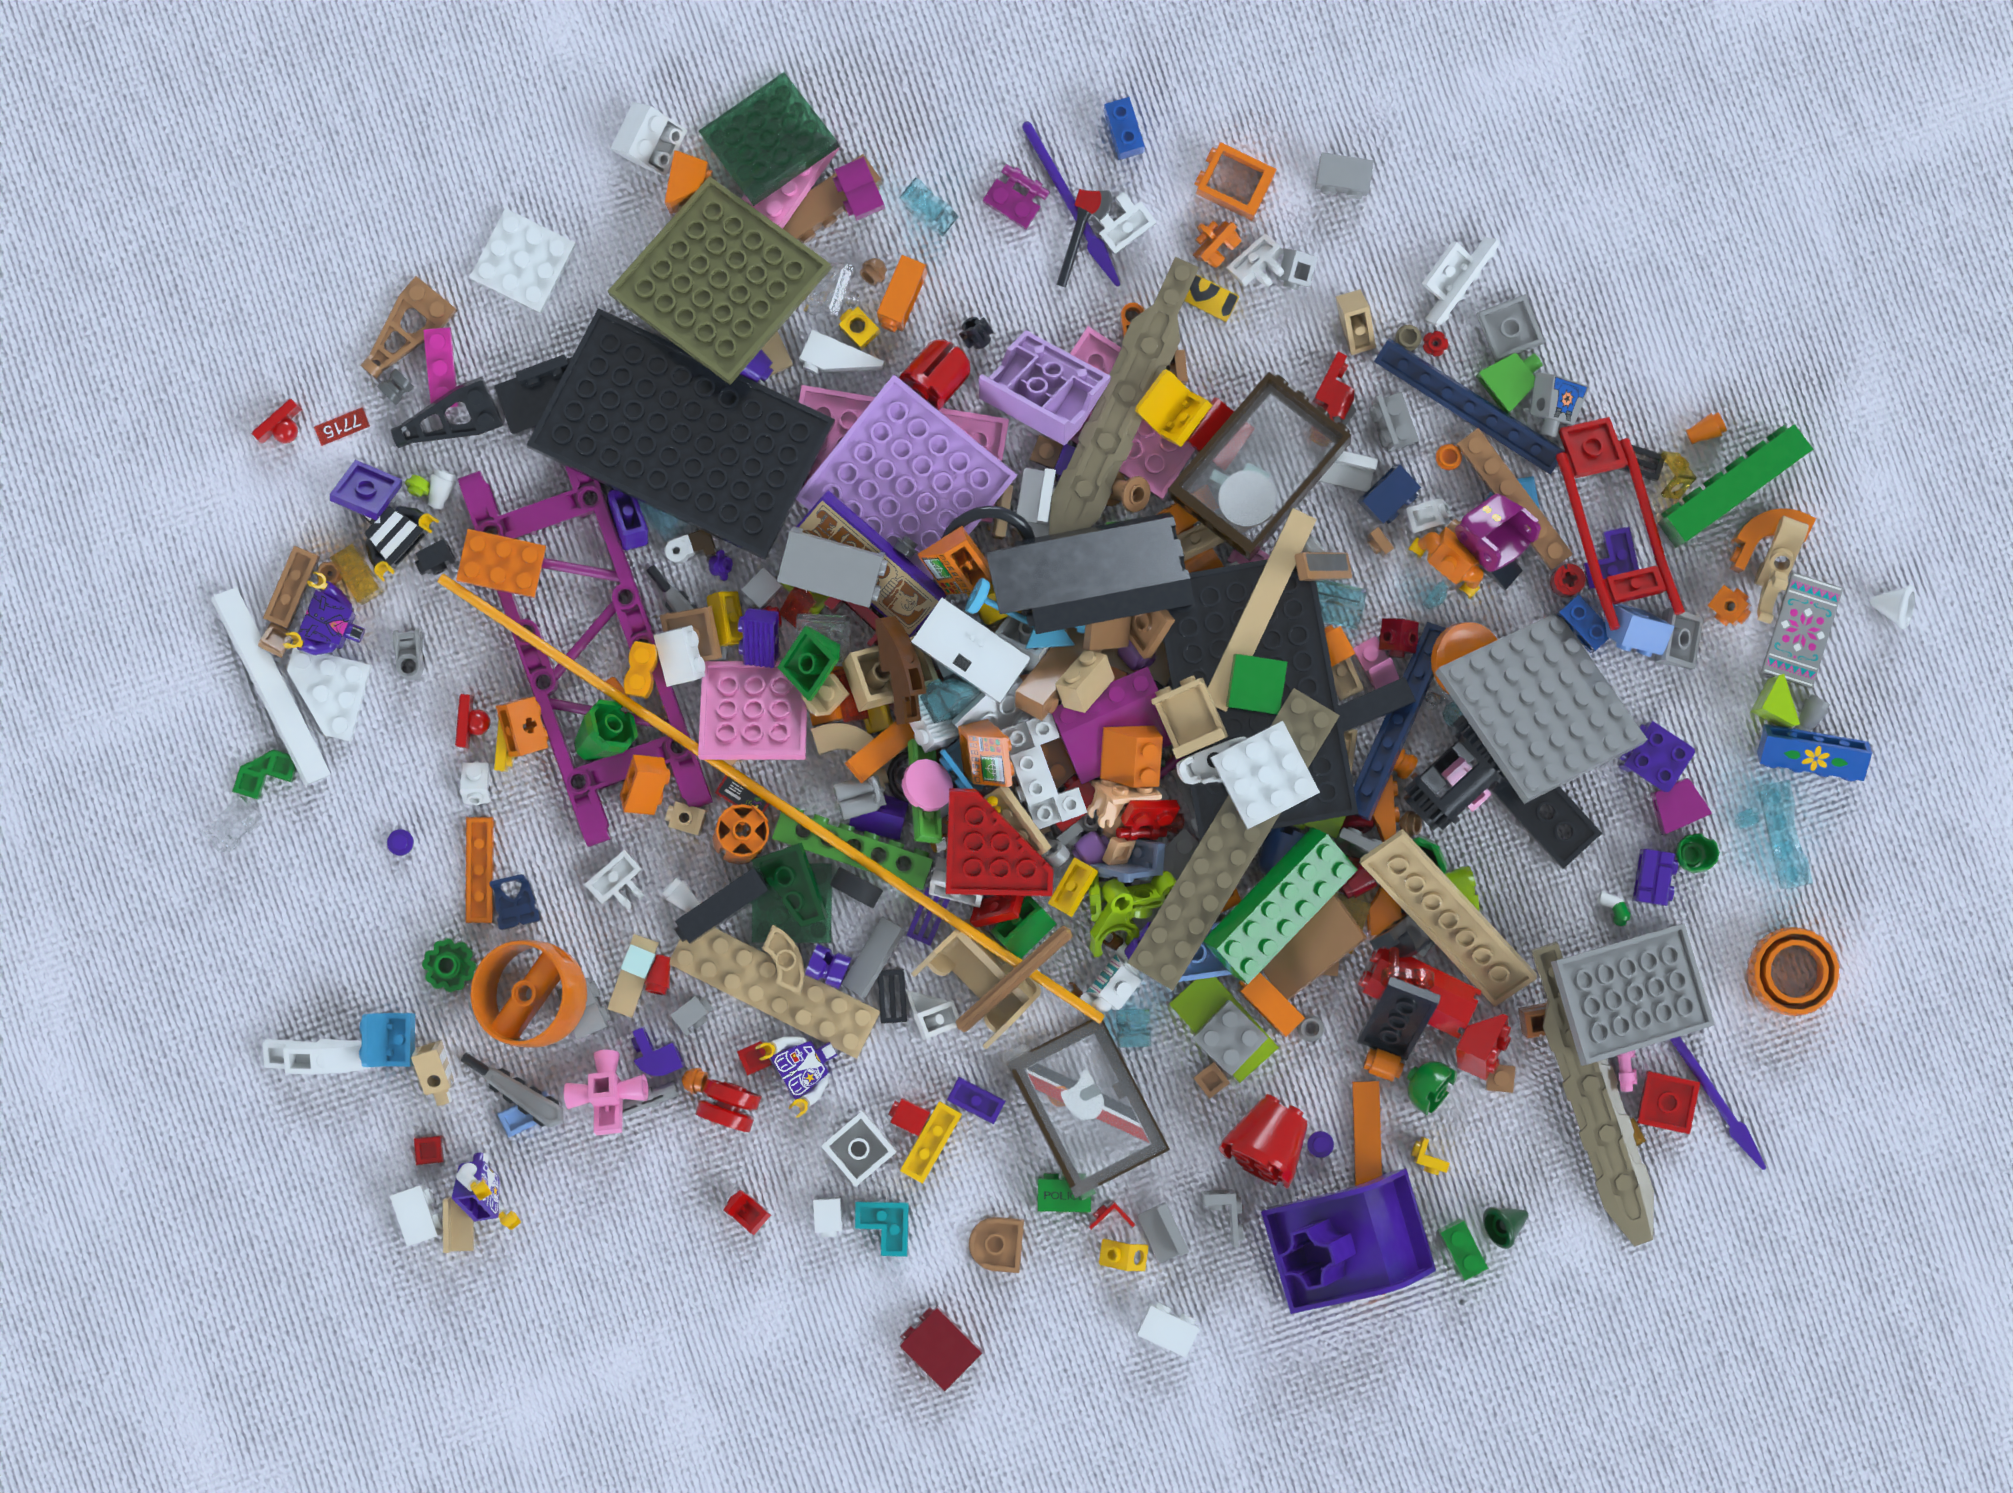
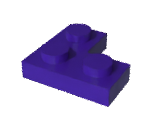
[1582,526,1639,590]

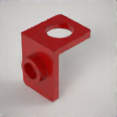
[1088,1201,1135,1230]

